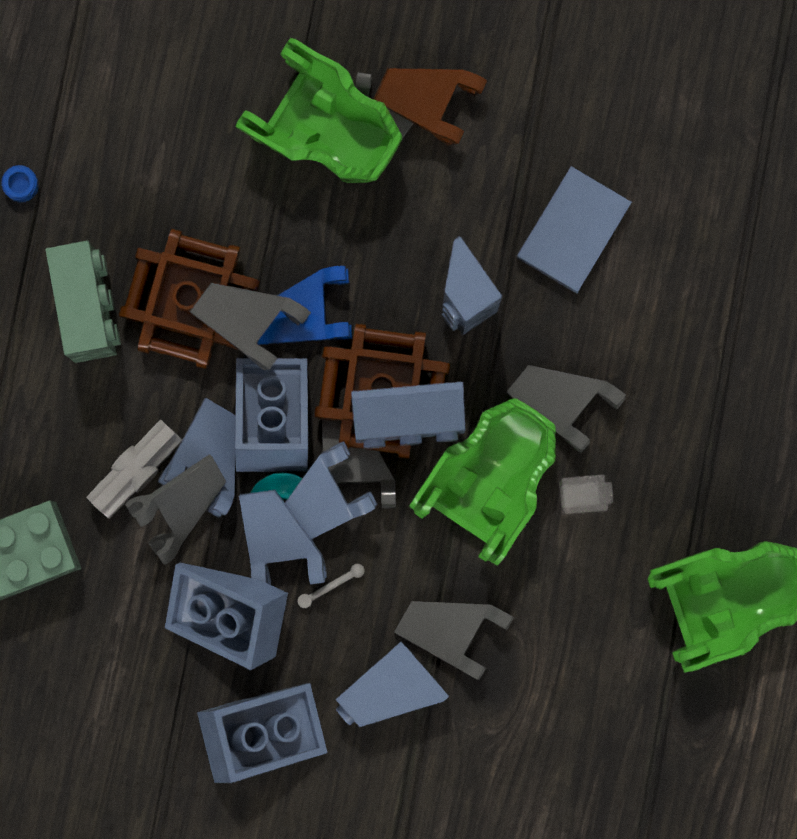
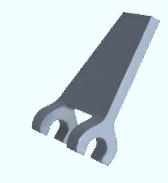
[158,398,236,518]
[285,441,377,539]
[239,490,327,585]

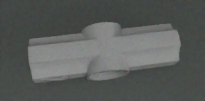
[86,419,182,519]

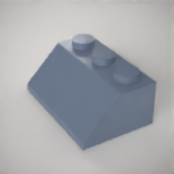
[441,237,502,335]
[351,382,465,449]

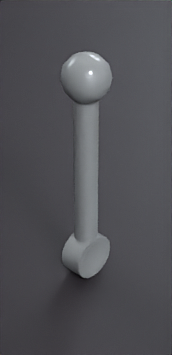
[298,564,365,608]

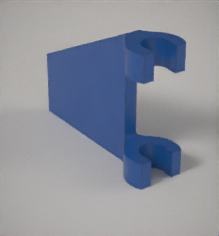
[257,266,352,345]

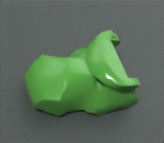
[235,38,402,183]
[409,398,556,566]
[647,541,797,672]

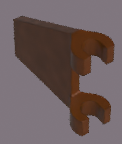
[373,68,487,145]

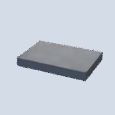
[516,166,632,294]

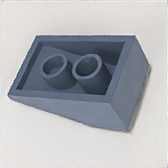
[235,358,308,472]
[165,563,288,670]
[197,683,327,783]

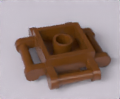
[118,229,260,369]
[314,323,450,459]

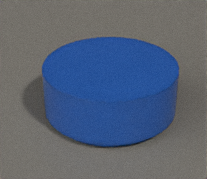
[2,165,39,202]

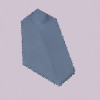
[336,641,449,727]

